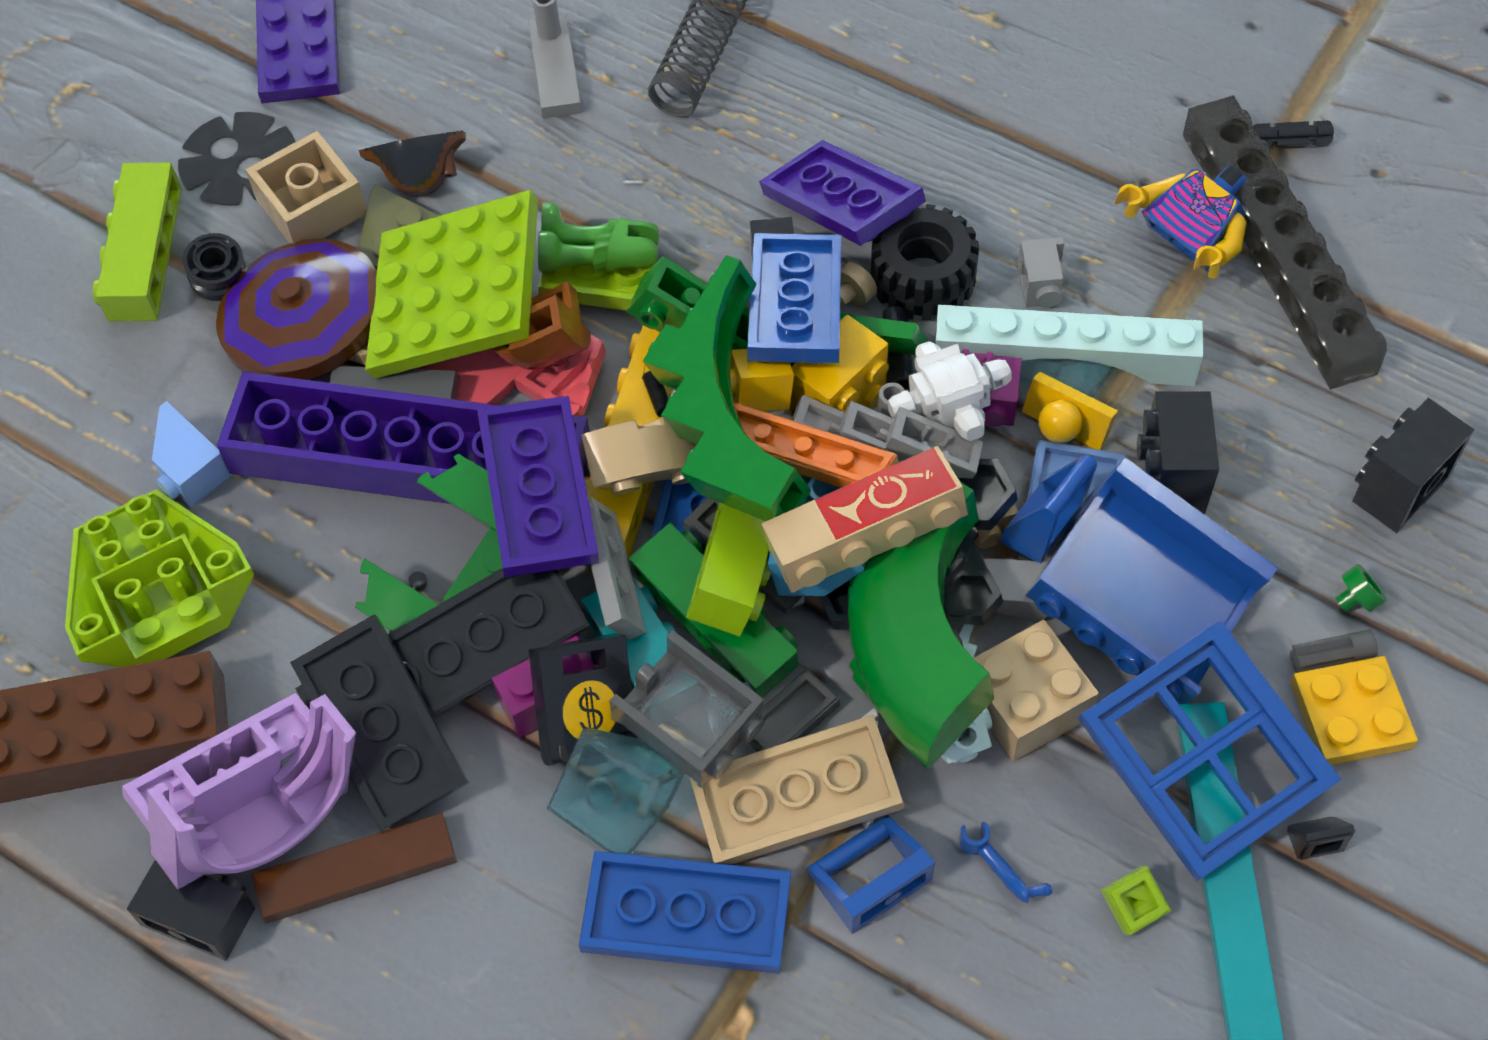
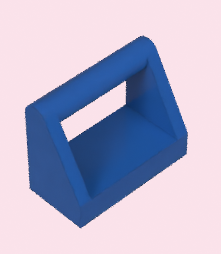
[1000,455,1097,564]
[806,815,935,934]

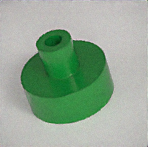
[1335,564,1387,612]

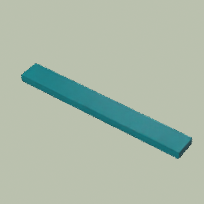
[1176,702,1284,1040]

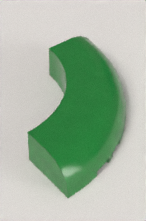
[848,481,994,769]

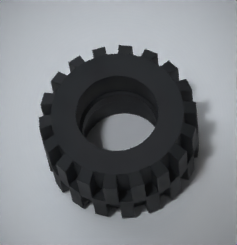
[870,204,979,320]

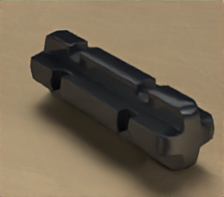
[1251,120,1334,148]

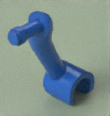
[959,822,1052,903]

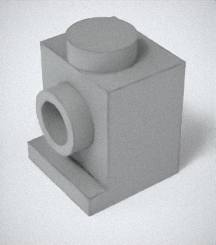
[1017,237,1069,307]

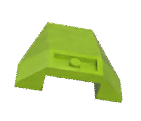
[65,489,254,667]

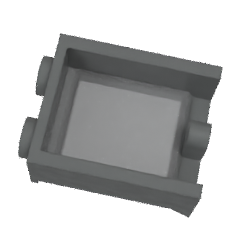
[610,630,765,788]

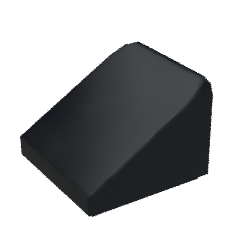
[1287,817,1356,860]

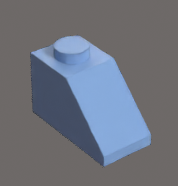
[152,401,232,508]

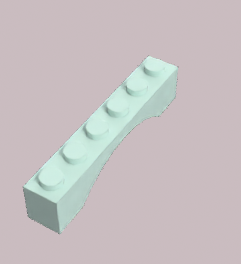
[935,305,1203,386]

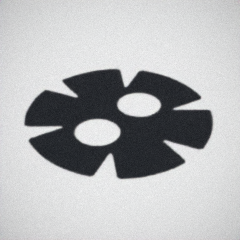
[178,112,295,205]

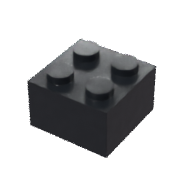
[1137,391,1219,515]
[1352,397,1475,534]

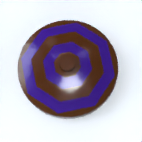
[216,239,377,380]

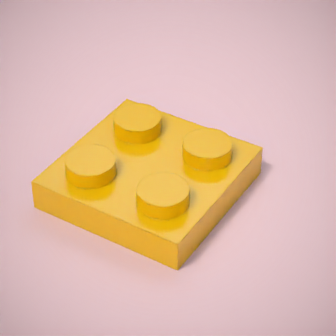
[1290,656,1418,765]

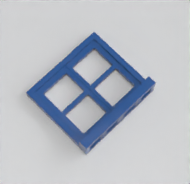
[1078,620,1342,882]

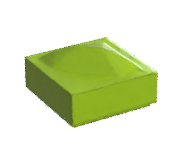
[1100,866,1171,936]

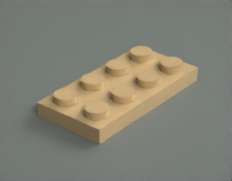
[690,714,905,865]

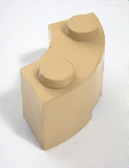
[581,417,696,495]

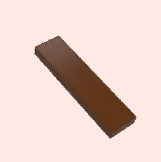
[252,813,457,924]

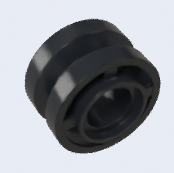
[183,233,246,301]

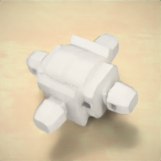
[887,341,1012,441]

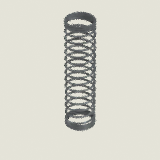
[648,0,748,117]

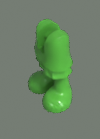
[538,202,659,272]

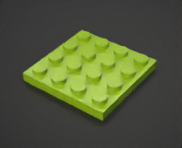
[365,190,538,379]

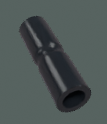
[882,306,913,390]

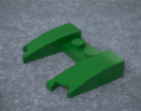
[355,454,502,632]

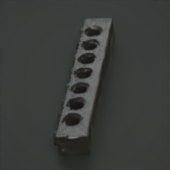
[1183,95,1388,390]

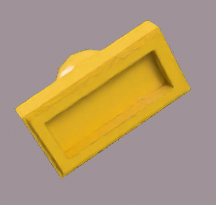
[1022,371,1118,450]

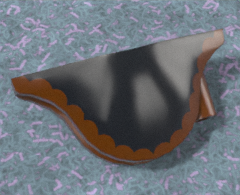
[359,130,466,197]

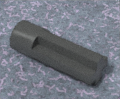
[1290,629,1378,673]

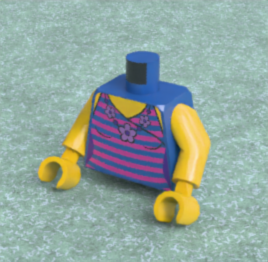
[1114,164,1248,279]

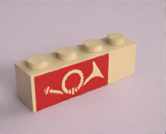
[761,446,968,593]

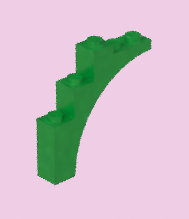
[643,255,811,521]

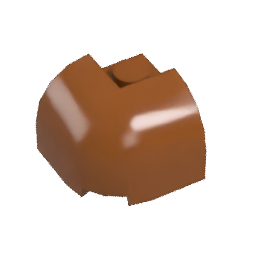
[491,281,591,370]

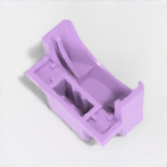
[122,693,356,889]

